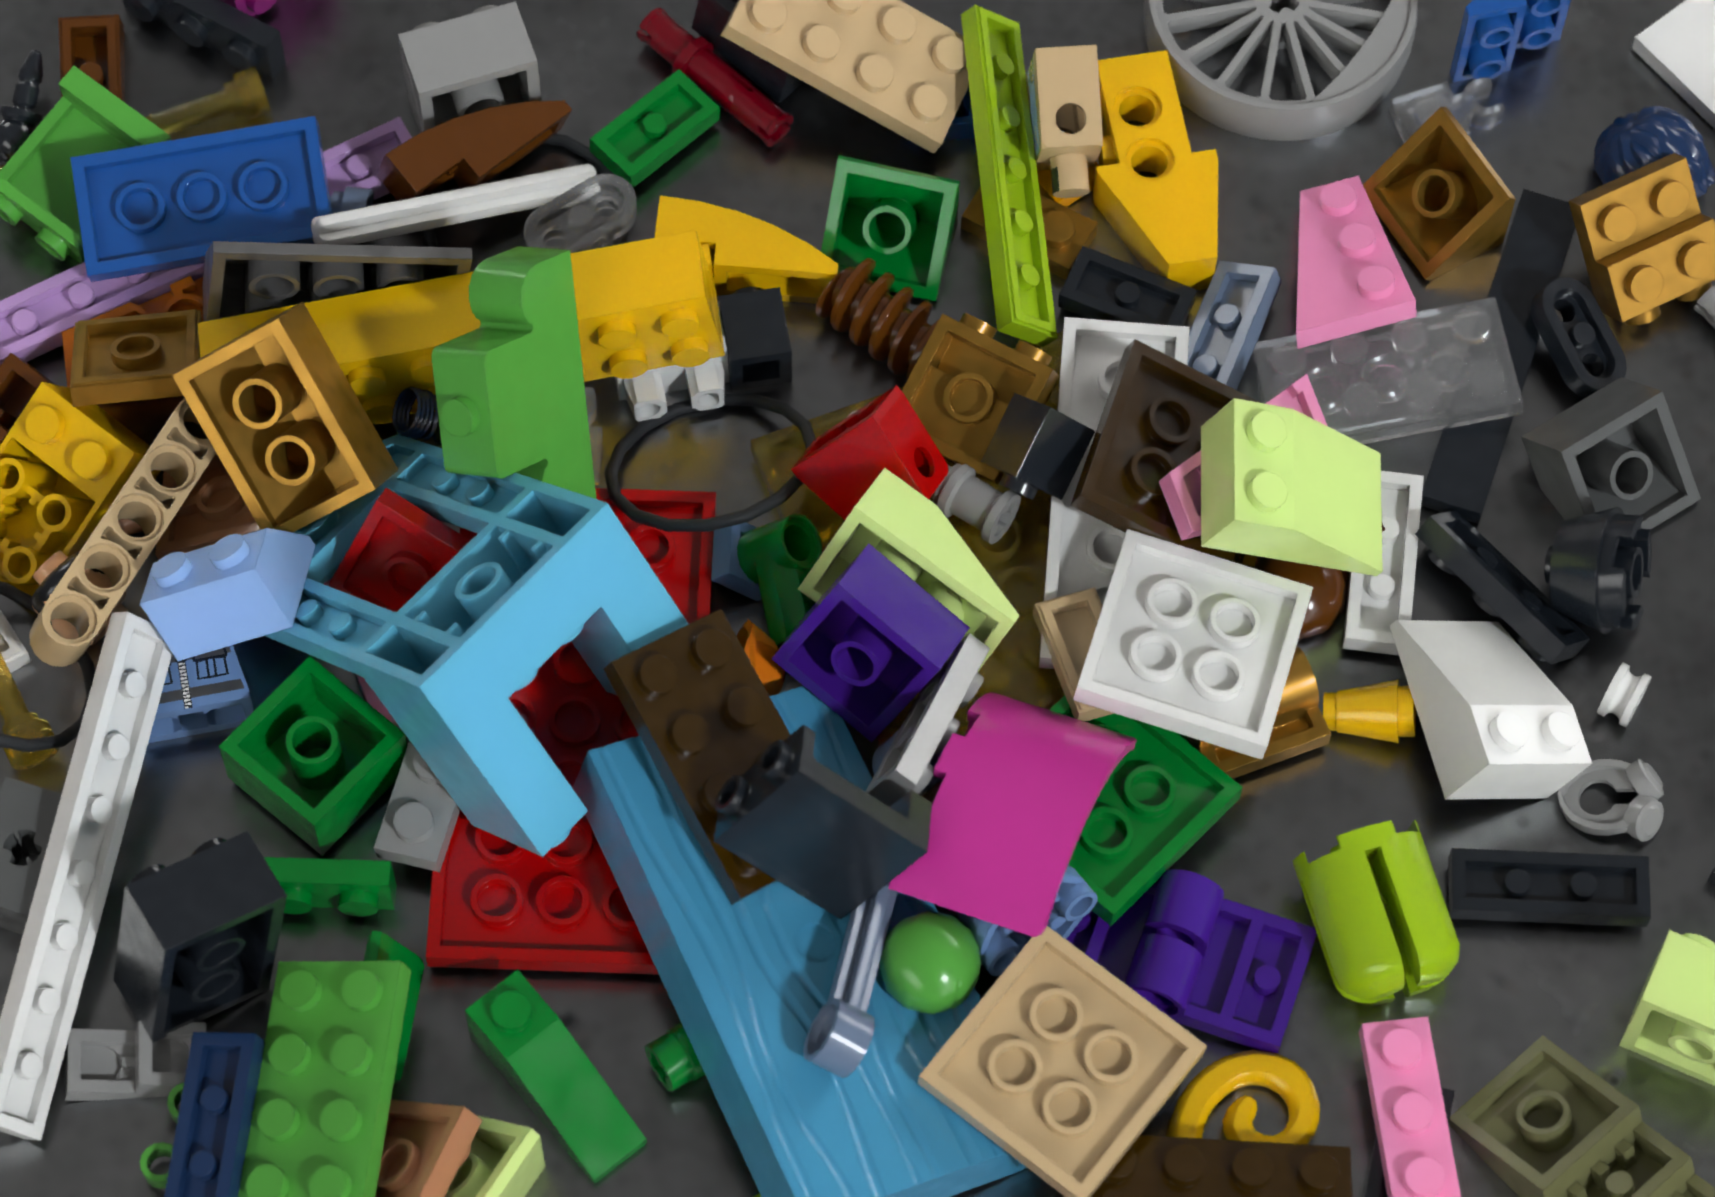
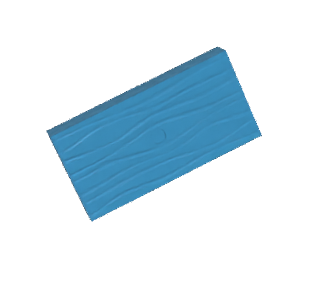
[573,686,1027,1197]

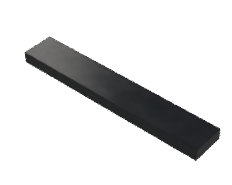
[1421,189,1576,524]

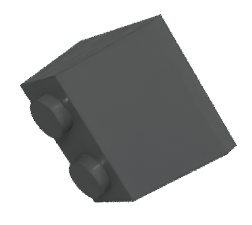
[1521,377,1701,530]

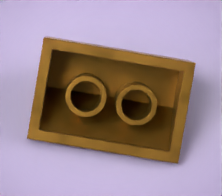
[172,301,398,533]

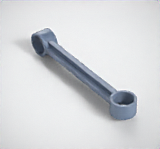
[803,730,944,1078]

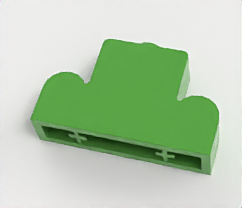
[432,246,596,499]

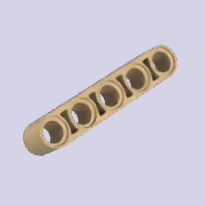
[29,398,216,667]

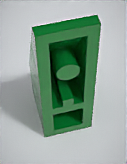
[465,970,647,1184]

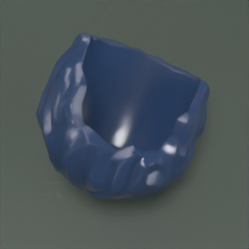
[1594,106,1715,198]

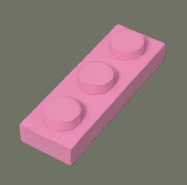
[1359,1016,1461,1197]

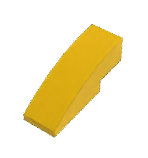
[654,196,838,304]

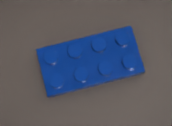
[70,116,332,282]

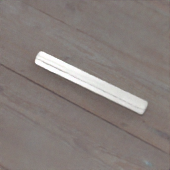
[311,164,599,245]

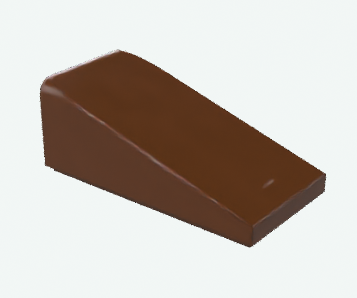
[58,14,125,101]

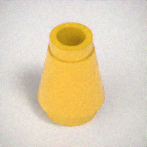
[1323,679,1416,744]

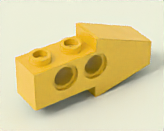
[1092,50,1218,290]

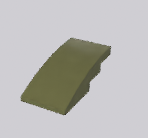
[1449,1035,1715,1197]

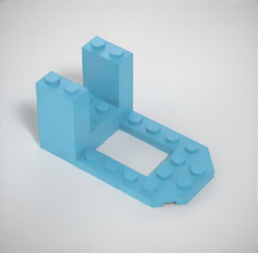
[265,434,689,857]

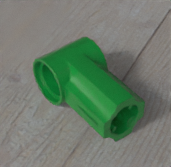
[737,513,822,648]

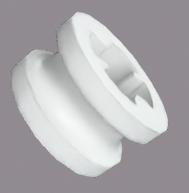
[1597,662,1652,728]

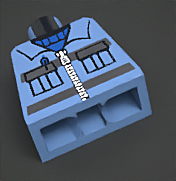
[148,620,255,743]

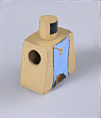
[1026,45,1103,198]

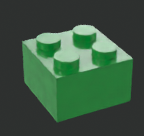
[219,656,408,856]

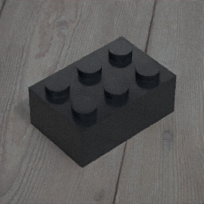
[113,831,287,1043]

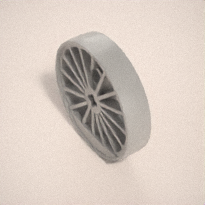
[1144,0,1418,141]

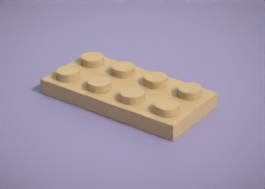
[721,0,969,154]

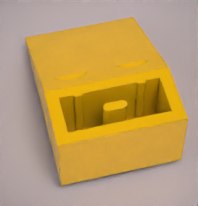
[0,382,161,596]

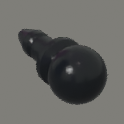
[0,50,44,163]

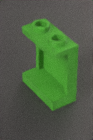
[0,65,172,264]

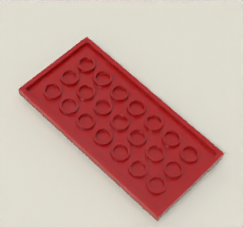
[426,488,717,975]

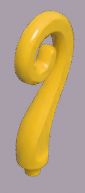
[1166,1050,1320,1145]

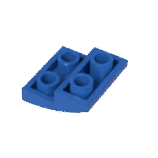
[1450,0,1571,82]

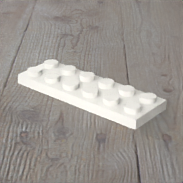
[1039,317,1189,669]

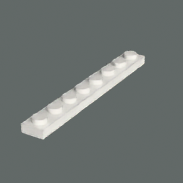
[0,612,172,1141]

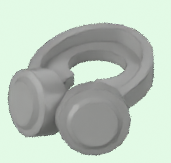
[1557,759,1664,841]

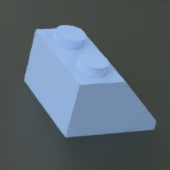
[140,528,316,661]

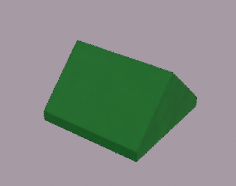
[821,156,960,301]

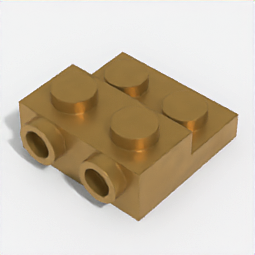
[1568,153,1715,326]
[902,313,1060,485]

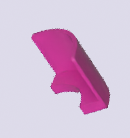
[888,692,1137,937]

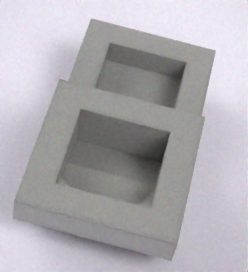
[65,1021,206,1101]

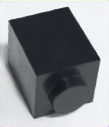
[718,287,792,390]
[981,393,1095,501]

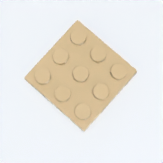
[917,926,1207,1197]

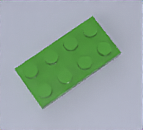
[238,961,411,1197]

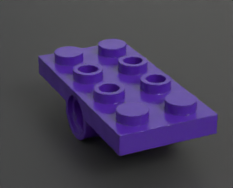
[1066,869,1317,1053]

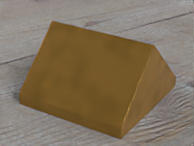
[1363,106,1516,281]

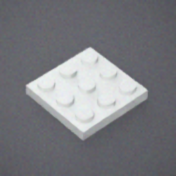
[1073,529,1313,760]

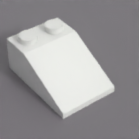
[1390,620,1592,799]

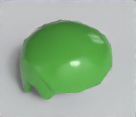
[879,911,981,1014]

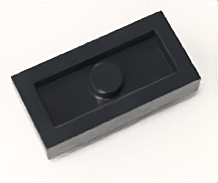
[1058,246,1197,326]

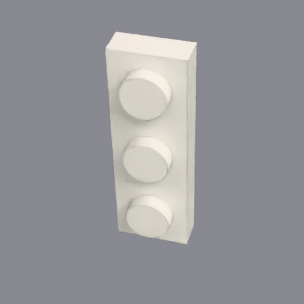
[1342,471,1424,656]

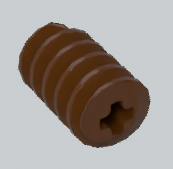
[815,258,951,380]

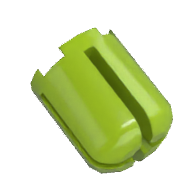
[1293,820,1460,1006]

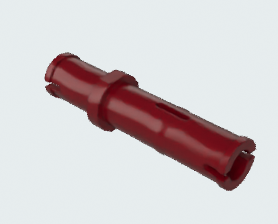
[636,7,794,147]

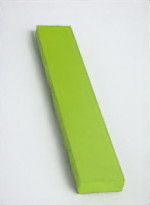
[961,5,1058,347]

